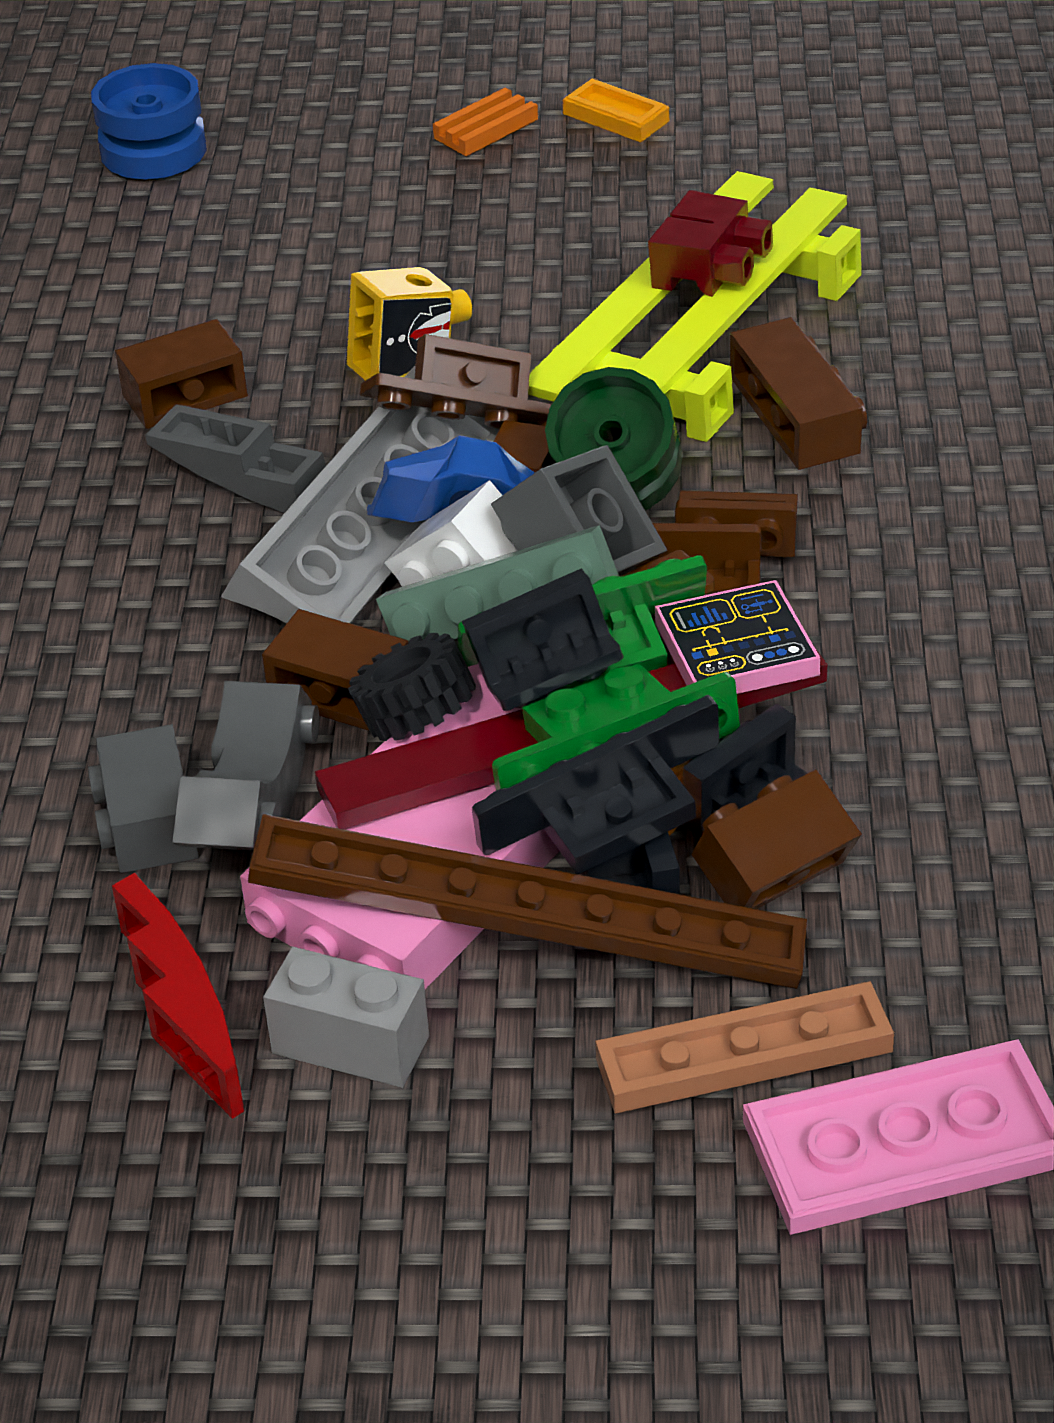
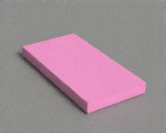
[743,1039,1054,1235]

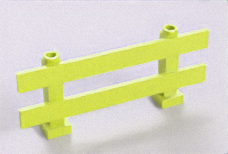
[528,171,862,442]

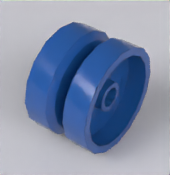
[91,63,207,180]

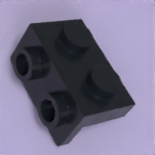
[462,568,624,711]
[683,704,807,837]

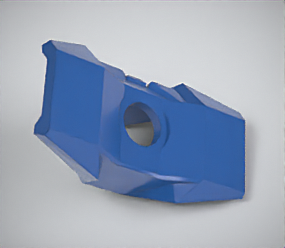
[367,435,535,522]

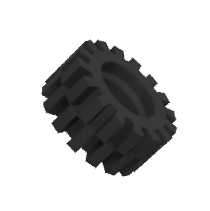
[348,633,476,741]

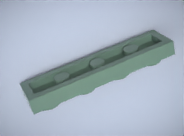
[376,525,619,642]

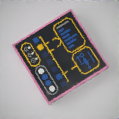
[655,580,820,694]

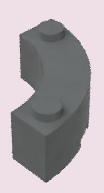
[172,681,320,851]

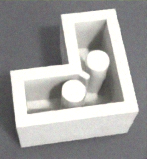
[384,480,517,587]

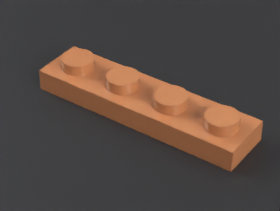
[595,981,894,1114]

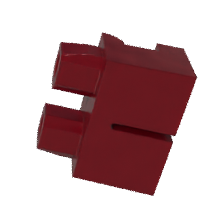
[648,190,773,297]

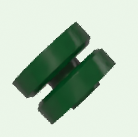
[545,367,683,511]

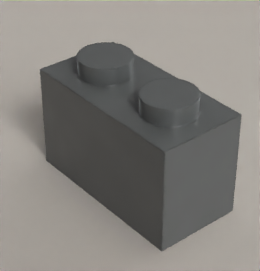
[88,724,198,873]

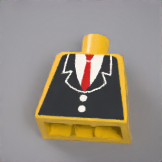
[347,267,472,381]

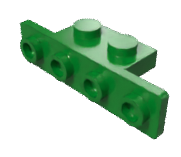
[458,555,707,695]
[492,663,740,791]

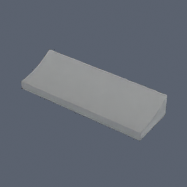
[221,366,500,624]

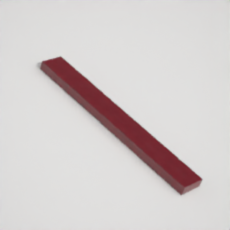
[315,645,828,829]

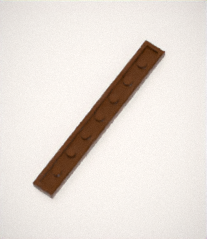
[248,814,807,989]

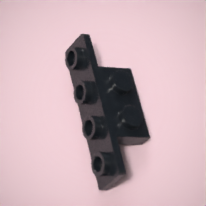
[472,695,719,875]

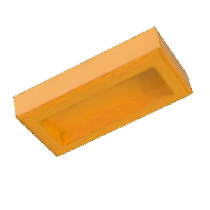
[563,78,670,142]

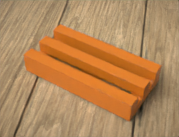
[433,87,538,157]

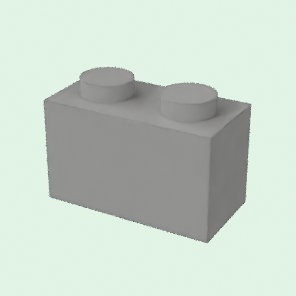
[263,946,429,1088]

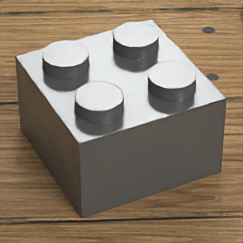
[491,445,667,576]

